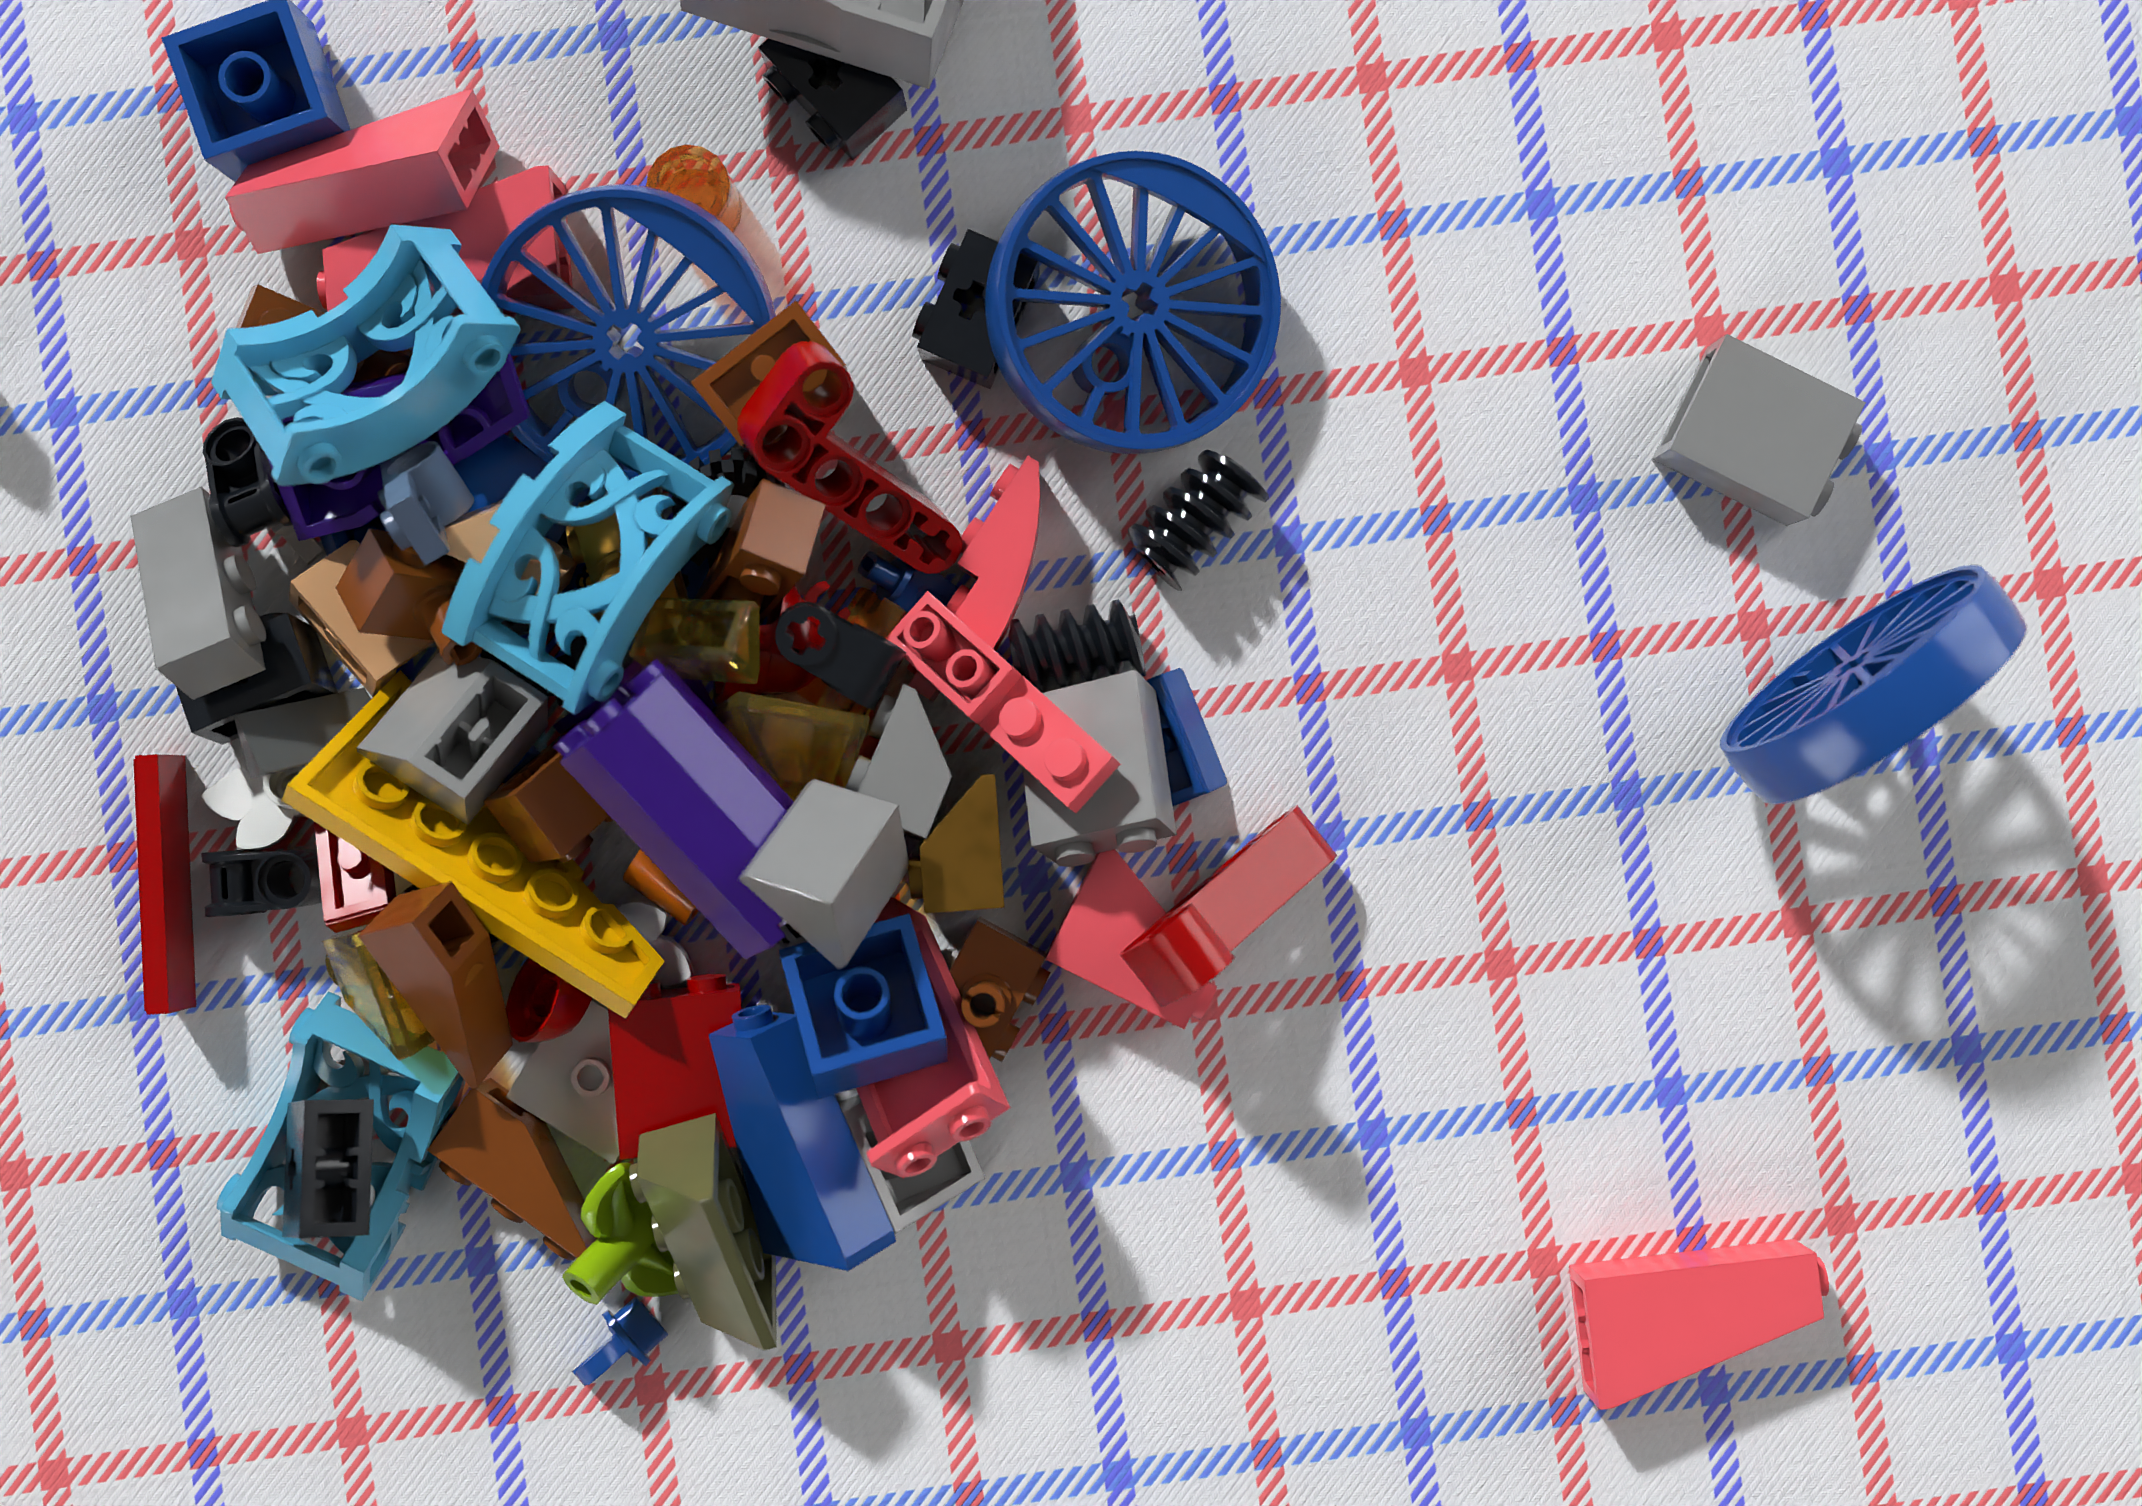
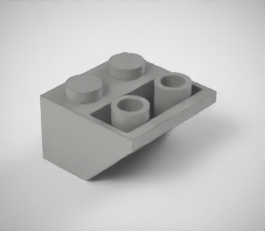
[357,651,548,825]
[845,684,952,841]

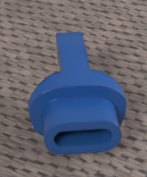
[858,551,958,614]
[572,1296,668,1386]

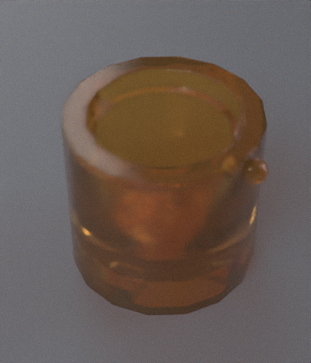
[646,144,742,233]

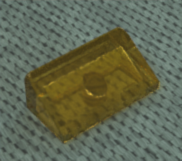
[629,598,760,684]

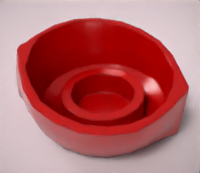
[506,958,592,1043]

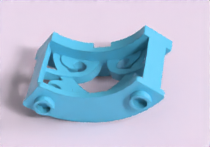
[211,224,520,486]
[441,401,734,715]
[216,992,465,1301]

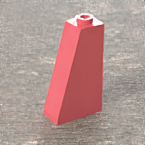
[225,89,500,254]
[317,165,575,318]
[1569,1239,1829,1410]

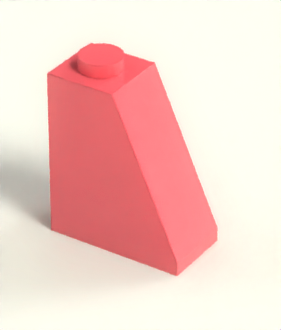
[1045,849,1217,1029]

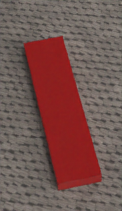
[133,754,196,1015]

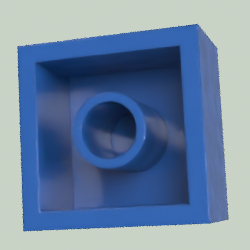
[162,0,351,182]
[778,913,948,1099]

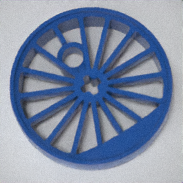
[985,151,1281,454]
[481,184,776,480]
[1720,565,2027,804]

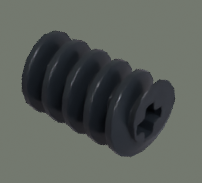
[1128,450,1269,591]
[1008,599,1146,693]

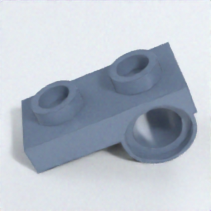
[377,441,475,565]

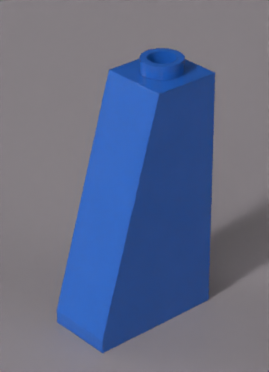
[708,1005,896,1271]

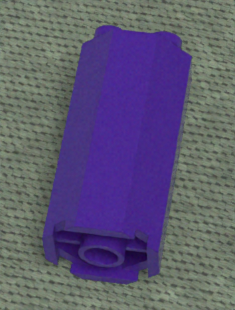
[554,658,794,960]

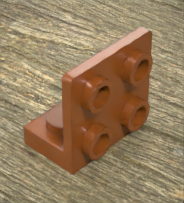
[691,301,848,455]

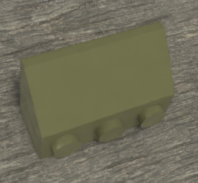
[629,1113,777,1351]

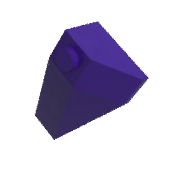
[266,352,531,541]

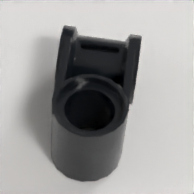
[203,417,292,547]
[775,602,907,710]
[201,849,322,917]

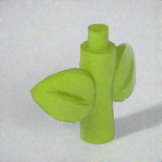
[562,1162,678,1304]

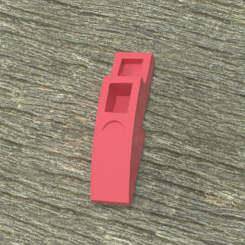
[907,456,1041,702]
[885,591,1121,814]

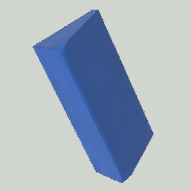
[1146,668,1227,806]

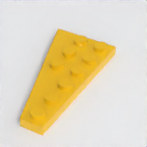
[281,670,665,1019]

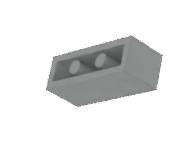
[131,486,266,700]

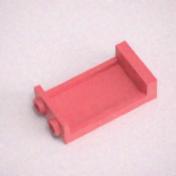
[856,897,1010,1179]

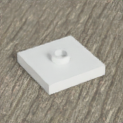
[506,998,620,1164]

